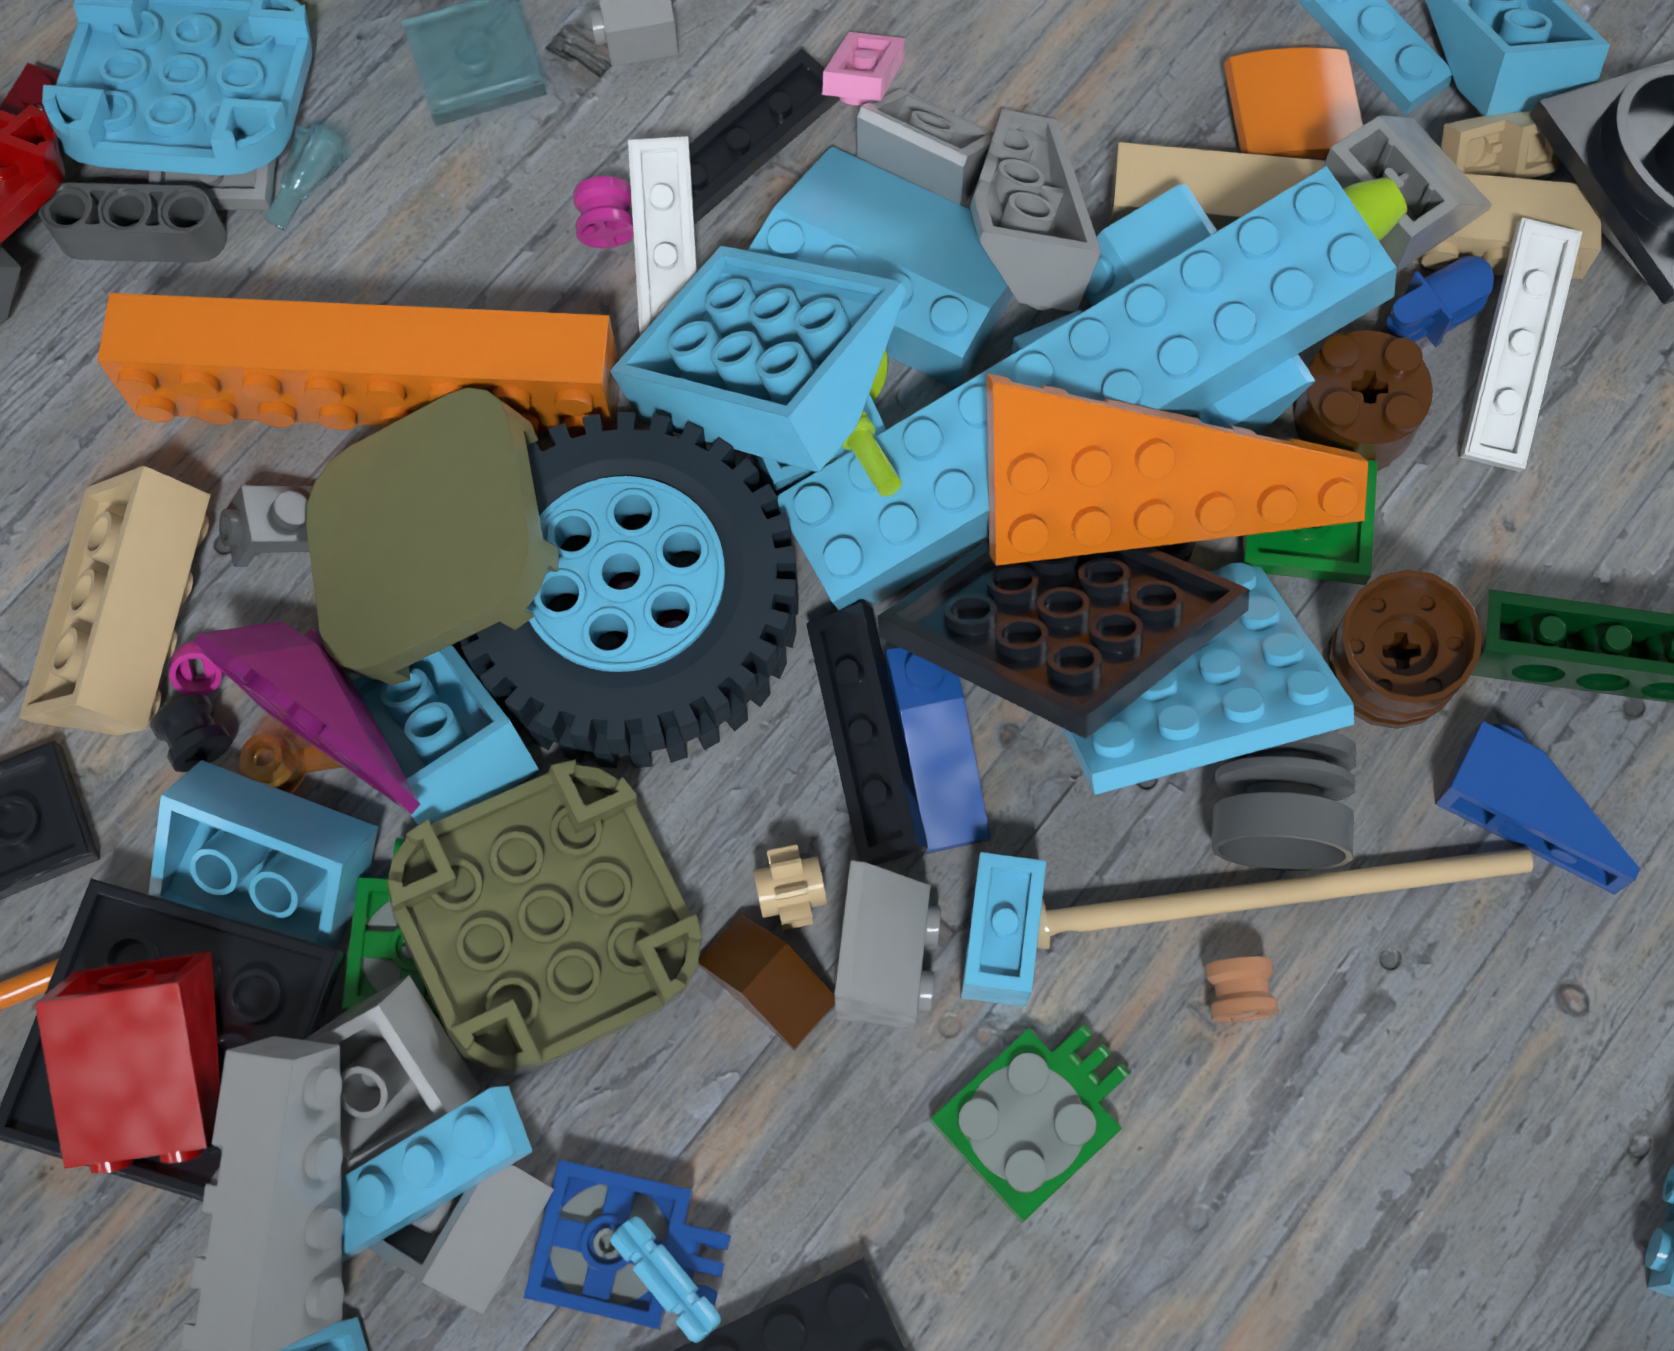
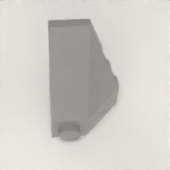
[970,109,1101,312]

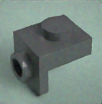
[219,485,313,567]

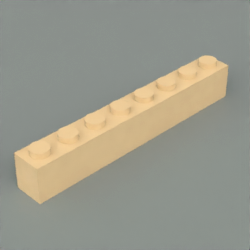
[1109,142,1601,280]

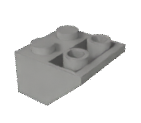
[1323,115,1492,273]

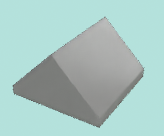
[857,88,994,206]

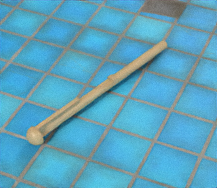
[1037,847,1533,949]

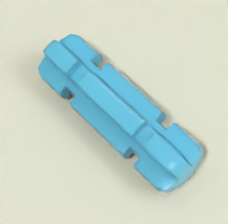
[610,1216,721,1343]

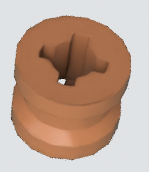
[1205,957,1279,1022]

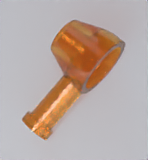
[239,733,344,793]

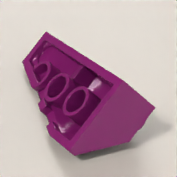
[192,621,421,815]

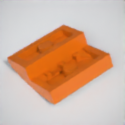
[1224,47,1363,160]

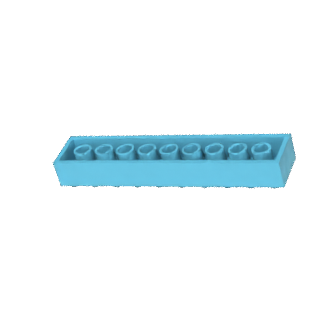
[777,166,1397,610]

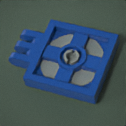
[523,1160,731,1330]

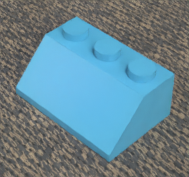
[148,760,378,949]

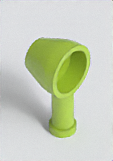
[1343,177,1407,241]

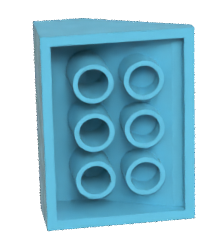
[747,146,1013,388]
[610,246,907,473]

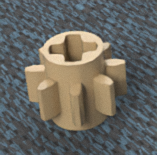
[753,844,827,930]

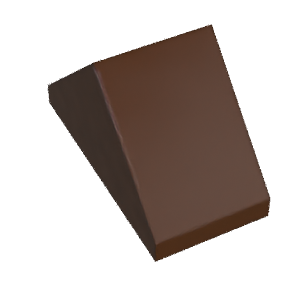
[698,914,835,1051]

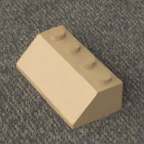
[19,466,211,736]

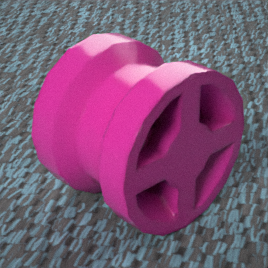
[573,176,634,248]

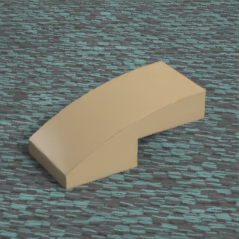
[1441,111,1560,179]

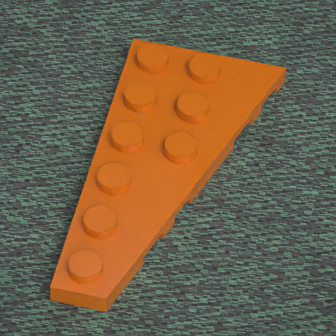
[986,373,1368,566]

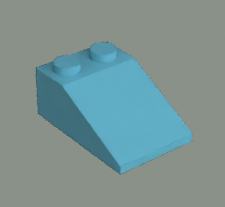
[1426,0,1610,116]
[348,645,540,825]

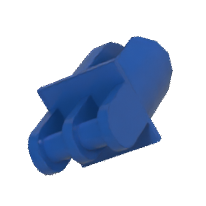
[1381,256,1494,348]

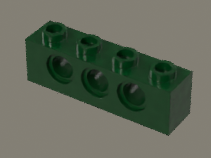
[1471,589,1674,703]

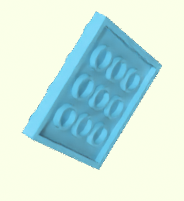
[1061,563,1354,795]

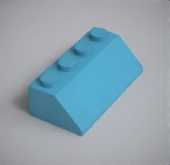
[1084,184,1315,435]

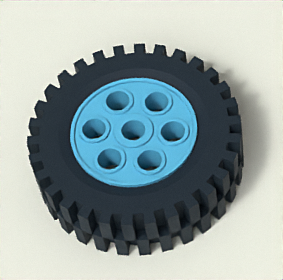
[460,412,799,768]

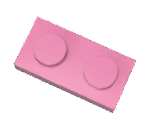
[822,32,905,106]

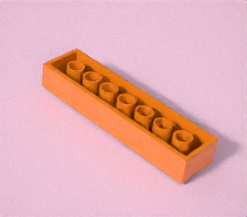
[97,293,620,438]

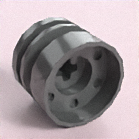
[1212,731,1356,871]

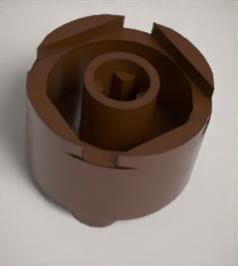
[1294,330,1433,471]

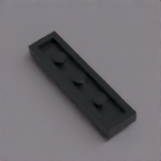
[689,49,840,225]
[806,602,928,866]

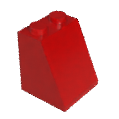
[35,951,220,1174]

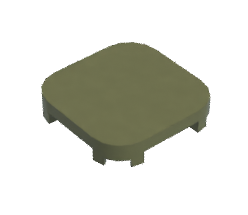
[306,388,558,685]
[387,760,703,1076]

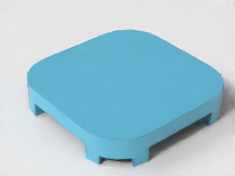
[42,0,312,176]

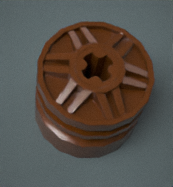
[1326,570,1482,729]

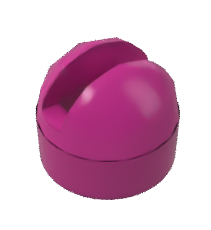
[169,642,222,695]

